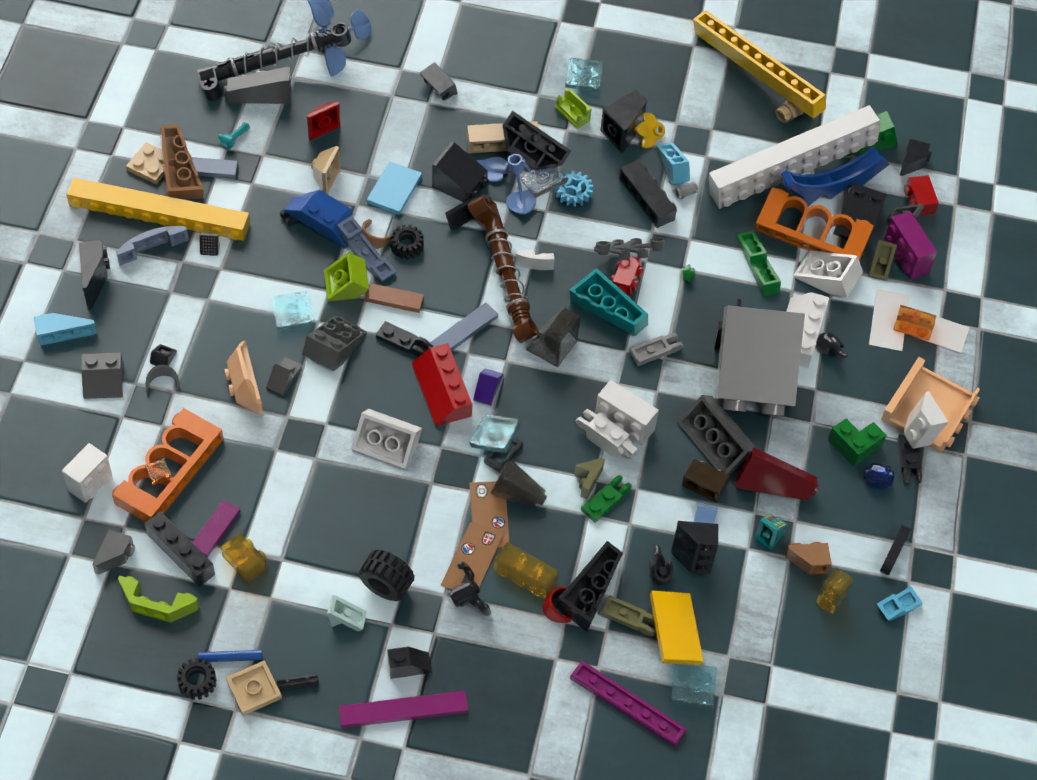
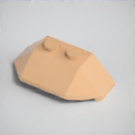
[224,341,263,414]

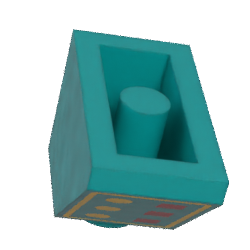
[755,514,787,550]

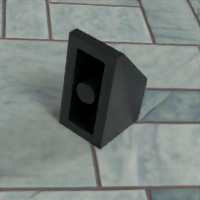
[900,139,932,176]
[387,647,432,679]

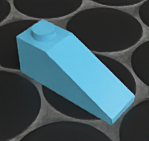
[656,142,690,185]
[34,313,97,346]

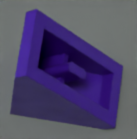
[473,368,503,406]

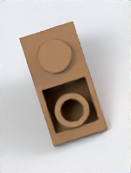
[785,542,832,575]

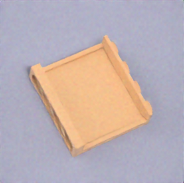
[881,357,980,453]

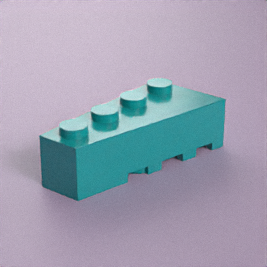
[569,268,648,336]

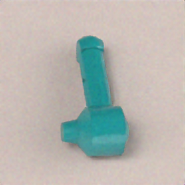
[218,122,250,149]

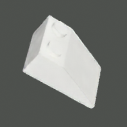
[794,250,863,297]

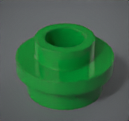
[682,264,695,283]

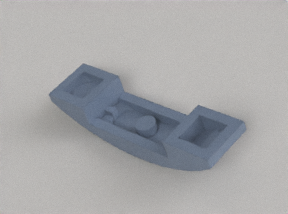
[337,216,397,282]
[116,226,189,266]

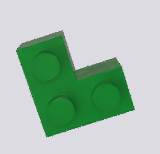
[828,418,887,466]

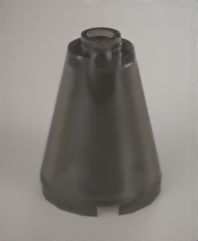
[491,459,547,508]

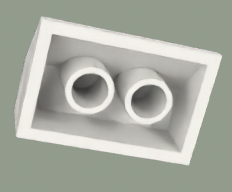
[351,409,422,469]

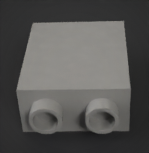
[715,305,805,416]

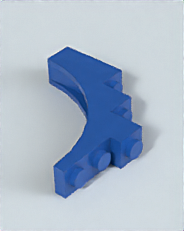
[781,146,889,207]

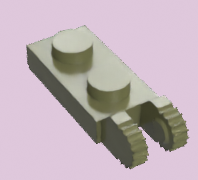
[600,596,655,637]

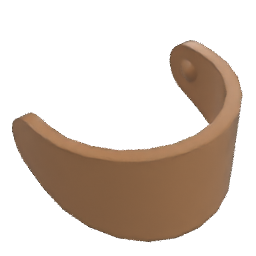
[362,219,391,249]

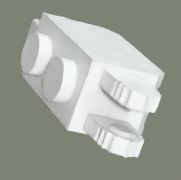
[575,409,637,460]

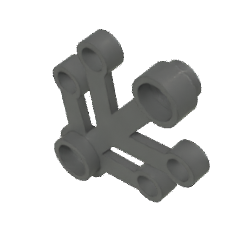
[594,237,665,260]

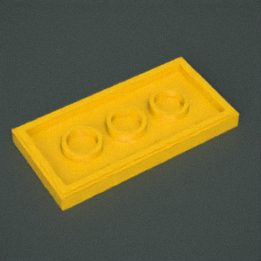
[650,591,704,665]

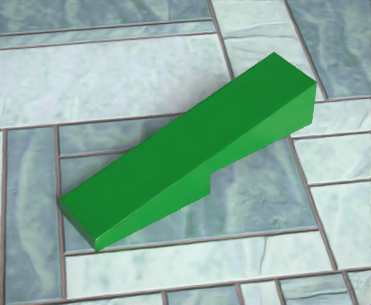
[736,231,781,296]

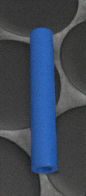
[198,650,262,662]

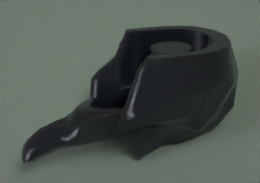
[816,333,848,358]
[649,545,673,585]

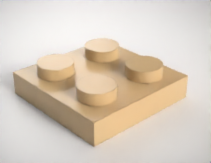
[126,142,164,185]
[226,660,282,716]

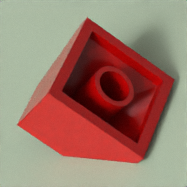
[307,101,341,141]

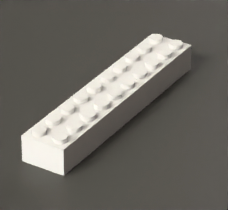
[709,105,880,209]

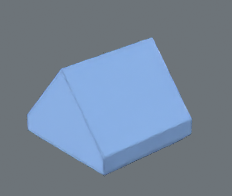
[694,503,718,523]

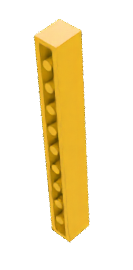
[693,10,826,119]
[66,177,250,241]

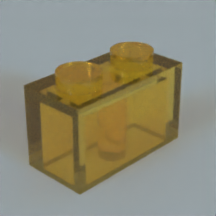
[221,532,267,583]
[816,567,854,614]

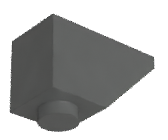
[92,530,135,575]

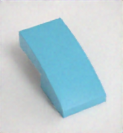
[877,586,922,621]

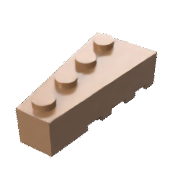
[160,125,204,200]

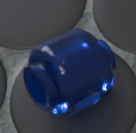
[864,463,894,490]

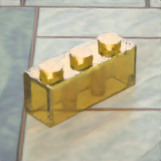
[494,542,559,598]

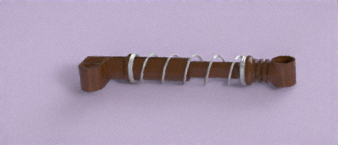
[468,194,538,343]

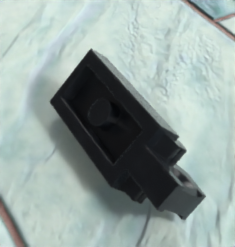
[445,194,491,230]

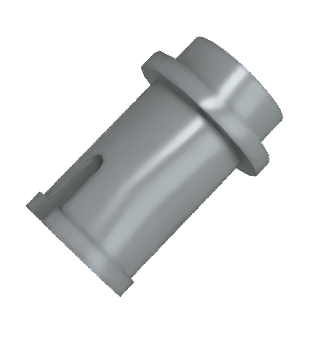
[674,182,698,199]

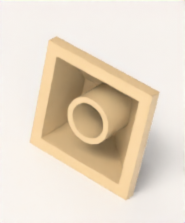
[311,146,340,194]

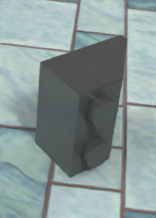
[81,352,124,399]

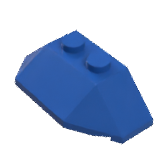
[284,190,352,249]

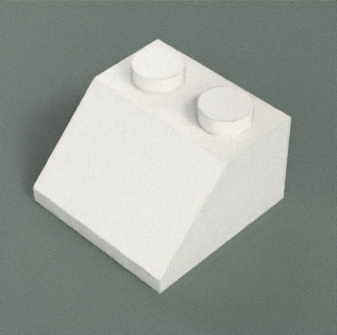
[903,392,949,449]

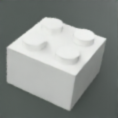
[62,443,112,503]

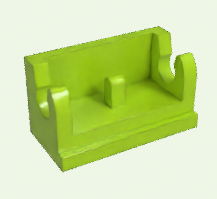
[555,88,592,129]

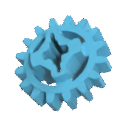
[554,171,593,207]

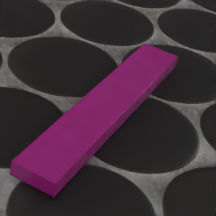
[570,661,687,747]
[339,691,468,728]

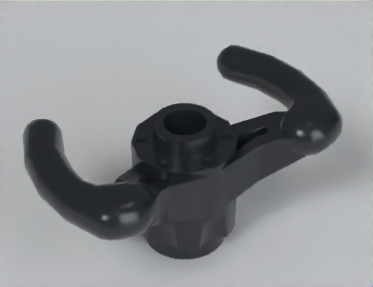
[449,561,491,616]

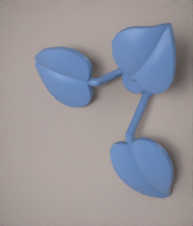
[307,0,372,77]
[477,154,558,215]

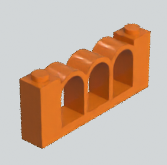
[755,187,874,262]
[112,408,224,522]

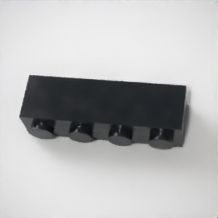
[619,160,677,228]
[145,511,215,587]

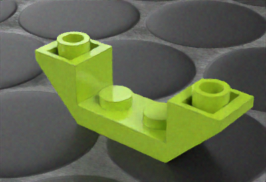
[118,576,199,623]

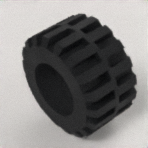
[358,549,415,601]

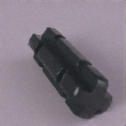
[277,674,319,692]

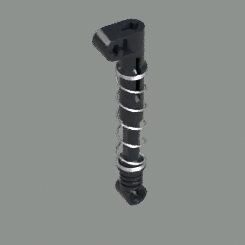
[197,22,351,101]

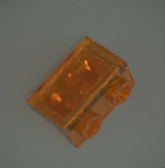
[893,305,937,340]

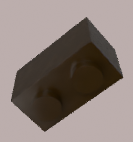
[682,459,729,503]

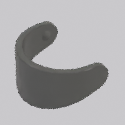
[145,365,180,393]

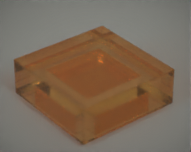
[145,459,172,485]

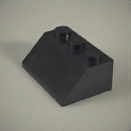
[671,521,719,575]

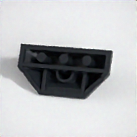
[502,110,571,170]

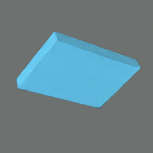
[367,161,422,215]

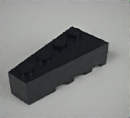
[555,541,623,632]

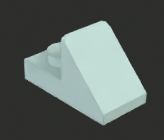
[327,595,367,631]

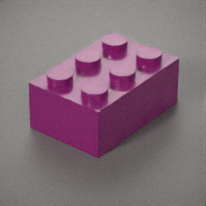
[884,211,937,280]

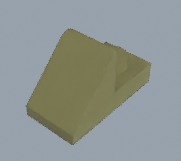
[869,240,897,280]
[574,458,605,500]

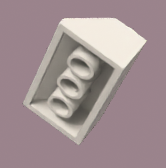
[786,292,829,368]

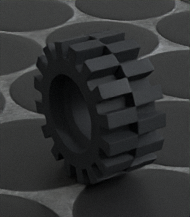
[391,225,424,259]
[177,658,217,700]

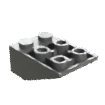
[302,315,367,371]

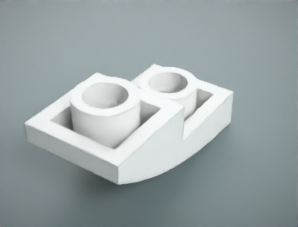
[515,249,554,270]

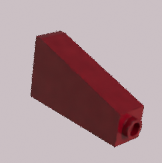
[736,447,819,501]

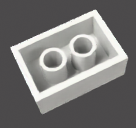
[595,380,659,446]

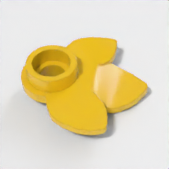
[634,113,665,148]

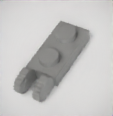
[629,333,684,366]

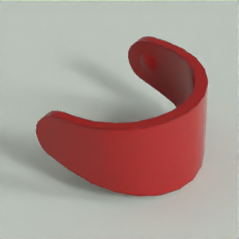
[542,587,571,623]

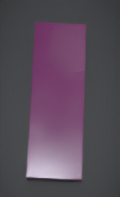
[192,500,241,558]

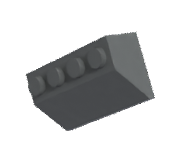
[677,395,756,475]

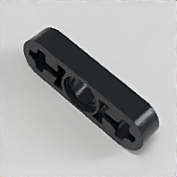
[880,524,911,575]

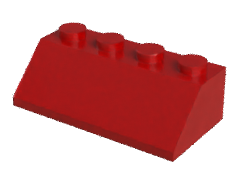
[412,343,473,427]

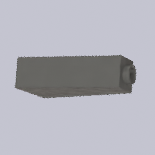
[224,67,292,104]

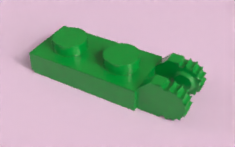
[581,475,632,523]

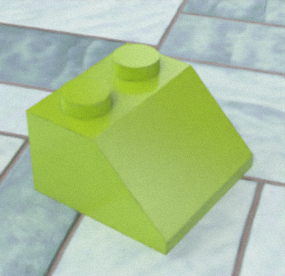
[324,252,369,301]

